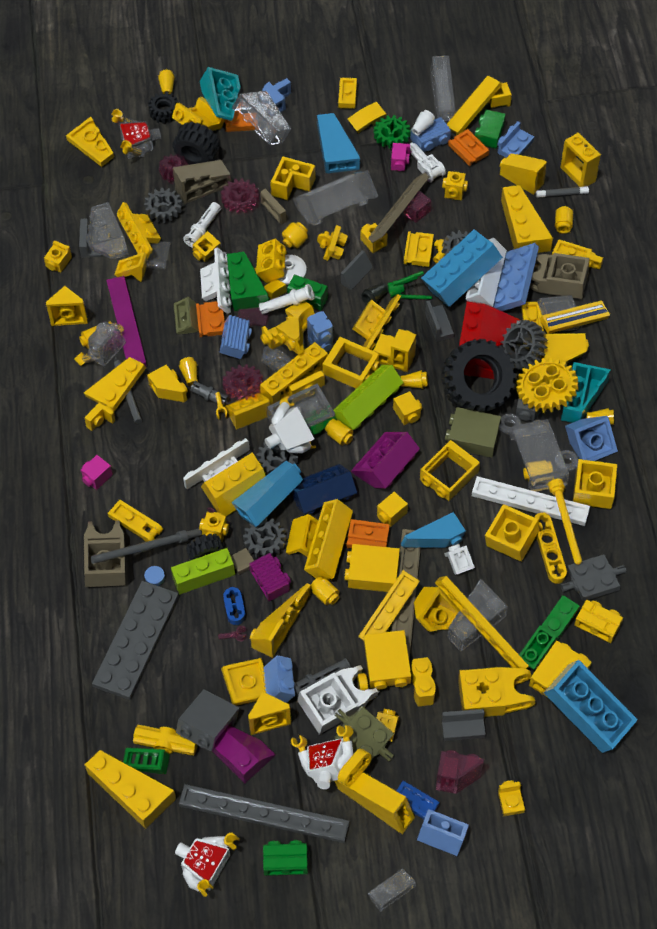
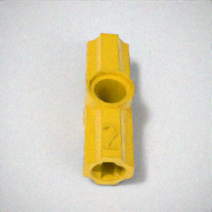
[133,725,198,756]

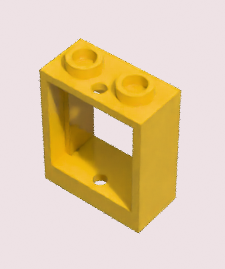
[560,133,601,187]
[322,337,381,388]
[420,440,480,501]

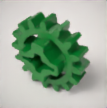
[374,115,411,149]

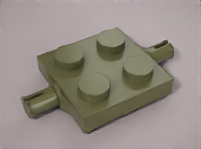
[334,706,394,761]

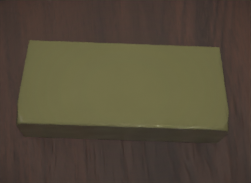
[174,297,199,334]

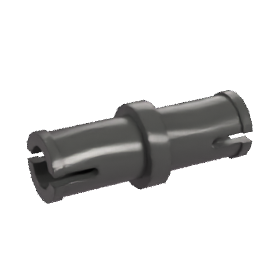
[190,381,229,407]

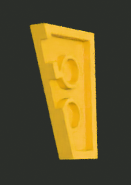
[84,357,146,412]

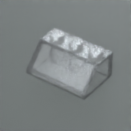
[267,383,335,428]

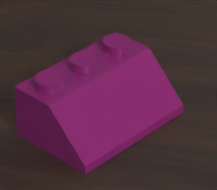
[351,432,420,488]

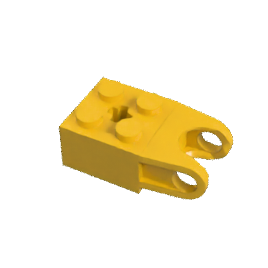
[458,667,535,717]

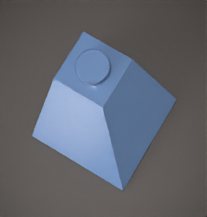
[565,416,618,461]

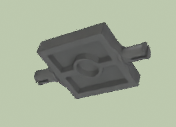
[560,554,626,601]

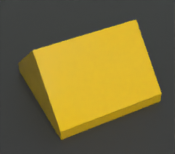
[46,286,88,326]
[225,392,271,430]
[248,692,291,735]

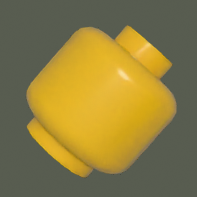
[282,222,308,248]

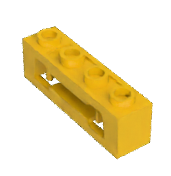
[260,342,328,408]

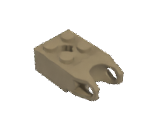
[529,253,590,299]
[84,520,125,587]

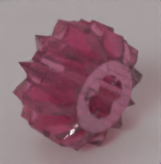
[159,153,188,183]

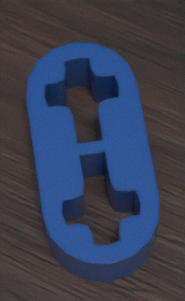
[223,587,245,625]

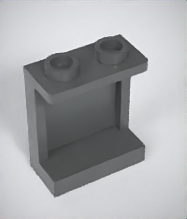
[176,689,239,751]

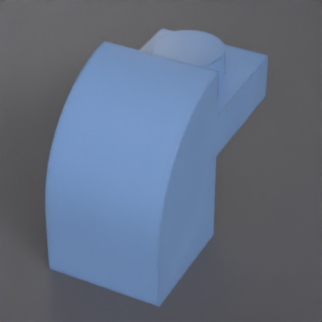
[262,78,291,117]

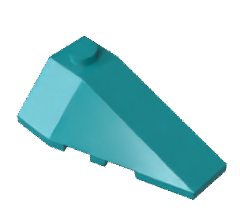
[200,67,241,121]

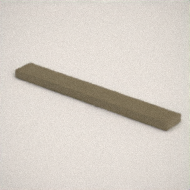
[392,529,420,658]

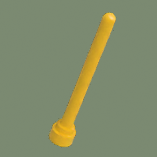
[548,478,582,565]

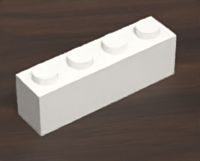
[466,238,507,307]

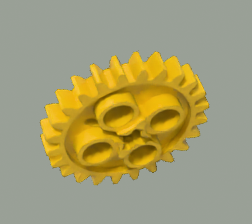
[516,357,578,413]

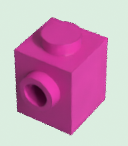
[81,455,113,490]

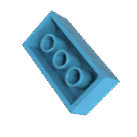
[421,229,503,307]
[544,660,638,753]

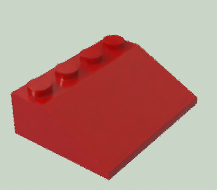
[459,301,520,379]

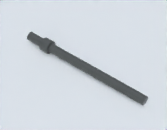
[91,528,201,564]

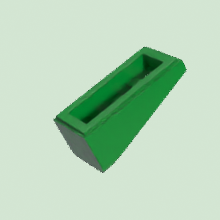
[123,748,170,774]

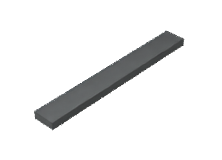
[179,784,349,843]

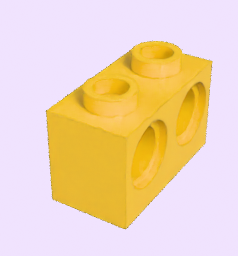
[256,238,286,283]

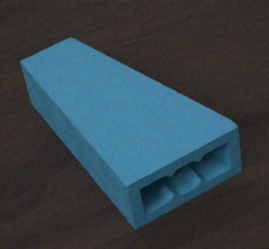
[317,113,360,173]
[231,461,303,527]

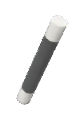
[536,186,589,198]

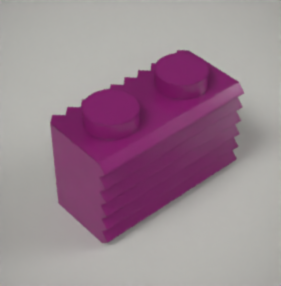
[249,553,291,601]

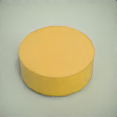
[357,673,368,691]

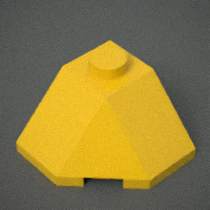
[414,587,462,631]

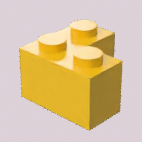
[270,156,316,200]
[373,329,416,372]

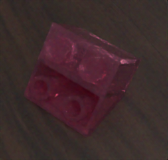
[436,750,484,794]

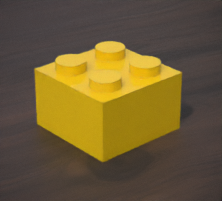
[573,459,617,509]
[485,504,540,562]

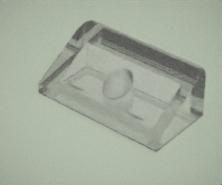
[368,869,416,912]

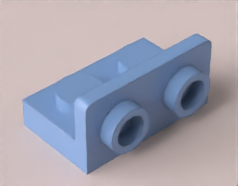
[497,121,534,158]

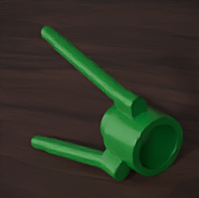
[387,271,432,299]

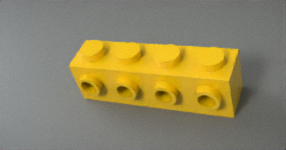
[304,499,353,580]

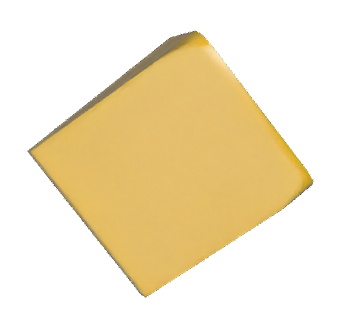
[264,279,287,300]

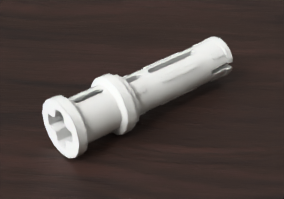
[183,202,221,248]
[259,284,314,314]

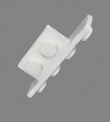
[200,247,231,314]
[183,438,249,489]

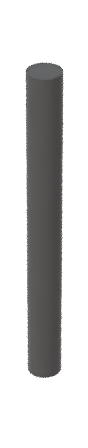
[114,360,142,424]

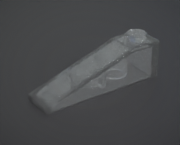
[86,202,128,259]

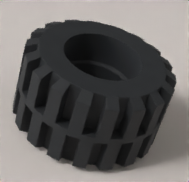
[172,122,220,165]

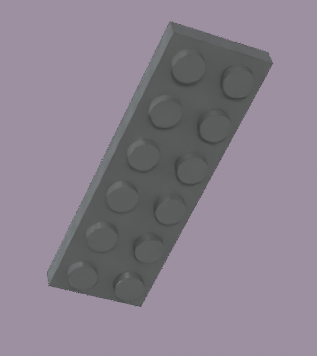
[92,581,179,700]

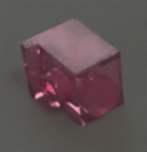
[404,191,431,223]

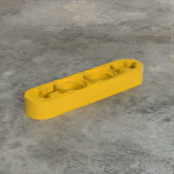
[534,513,567,584]

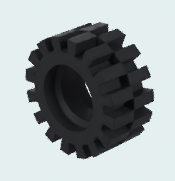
[148,92,179,124]
[186,534,224,560]

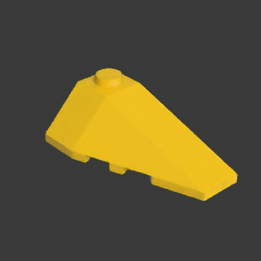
[250,583,311,658]

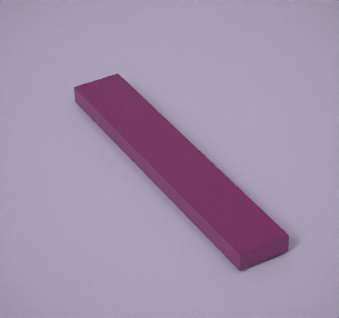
[107,276,147,366]

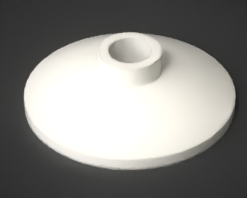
[277,255,307,285]

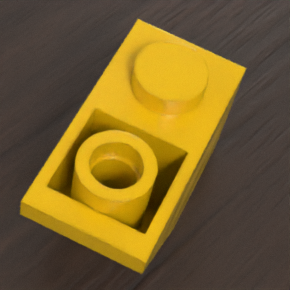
[147,364,188,402]

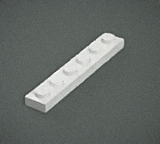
[472,476,590,526]

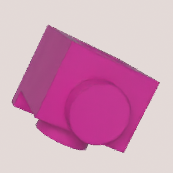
[391,143,410,171]

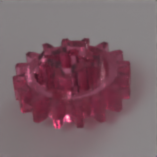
[221,178,259,213]
[222,364,263,400]

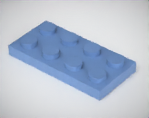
[493,243,539,311]

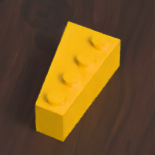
[501,185,553,253]
[85,750,176,829]

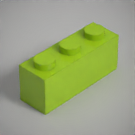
[171,548,235,595]

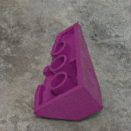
[212,725,275,783]

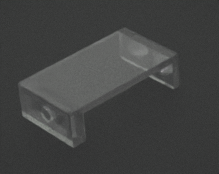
[510,419,569,492]

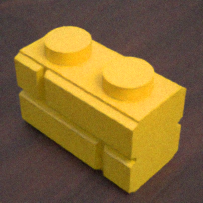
[574,600,623,643]

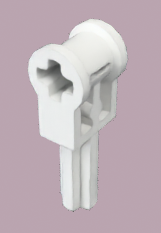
[410,142,446,182]

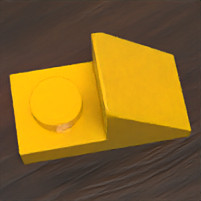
[114,252,147,282]

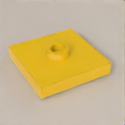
[221,658,266,706]

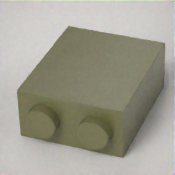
[445,407,501,458]

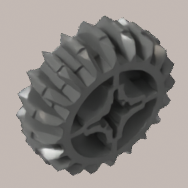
[500,320,548,370]

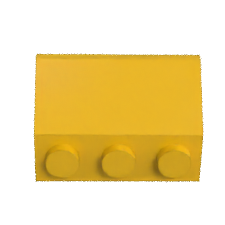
[201,452,266,516]

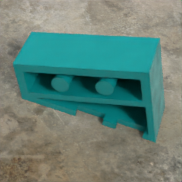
[561,362,611,423]

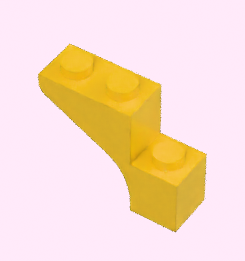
[276,301,315,355]

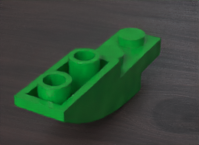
[519,595,580,670]

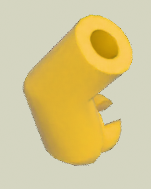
[433,239,446,264]

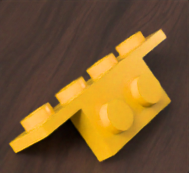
[117,202,161,260]
[352,294,401,350]

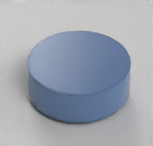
[144,566,165,586]

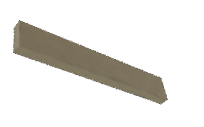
[368,172,429,243]

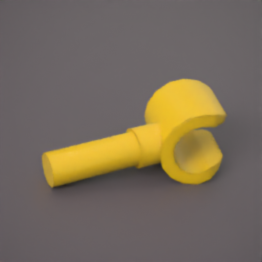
[215,392,227,420]

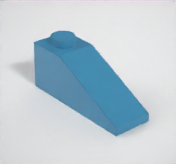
[401,512,466,547]

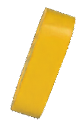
[338,748,372,786]

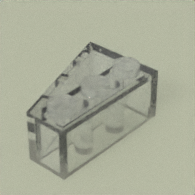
[232,91,291,145]
[447,579,508,652]

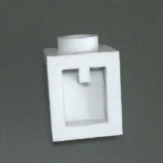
[444,544,475,575]

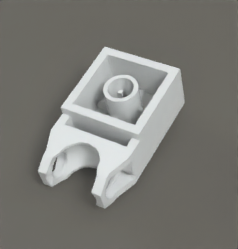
[297,665,378,735]

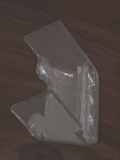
[293,170,378,226]

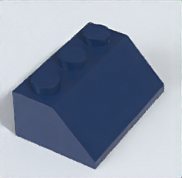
[291,464,357,514]

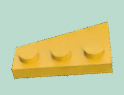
[66,117,114,167]

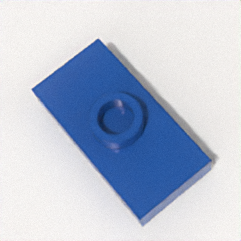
[397,781,439,819]

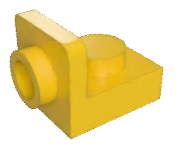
[260,326,283,350]
[85,402,115,431]
[377,708,399,742]
[498,780,525,816]

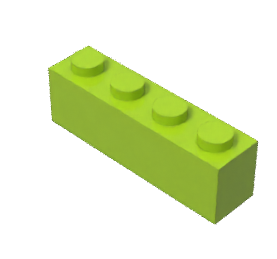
[332,365,404,430]

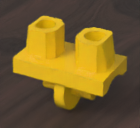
[317,225,348,261]

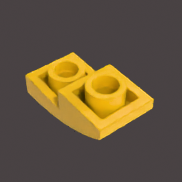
[348,102,387,134]

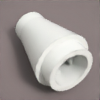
[411,110,435,136]

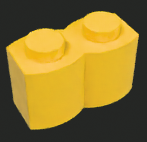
[411,657,435,706]

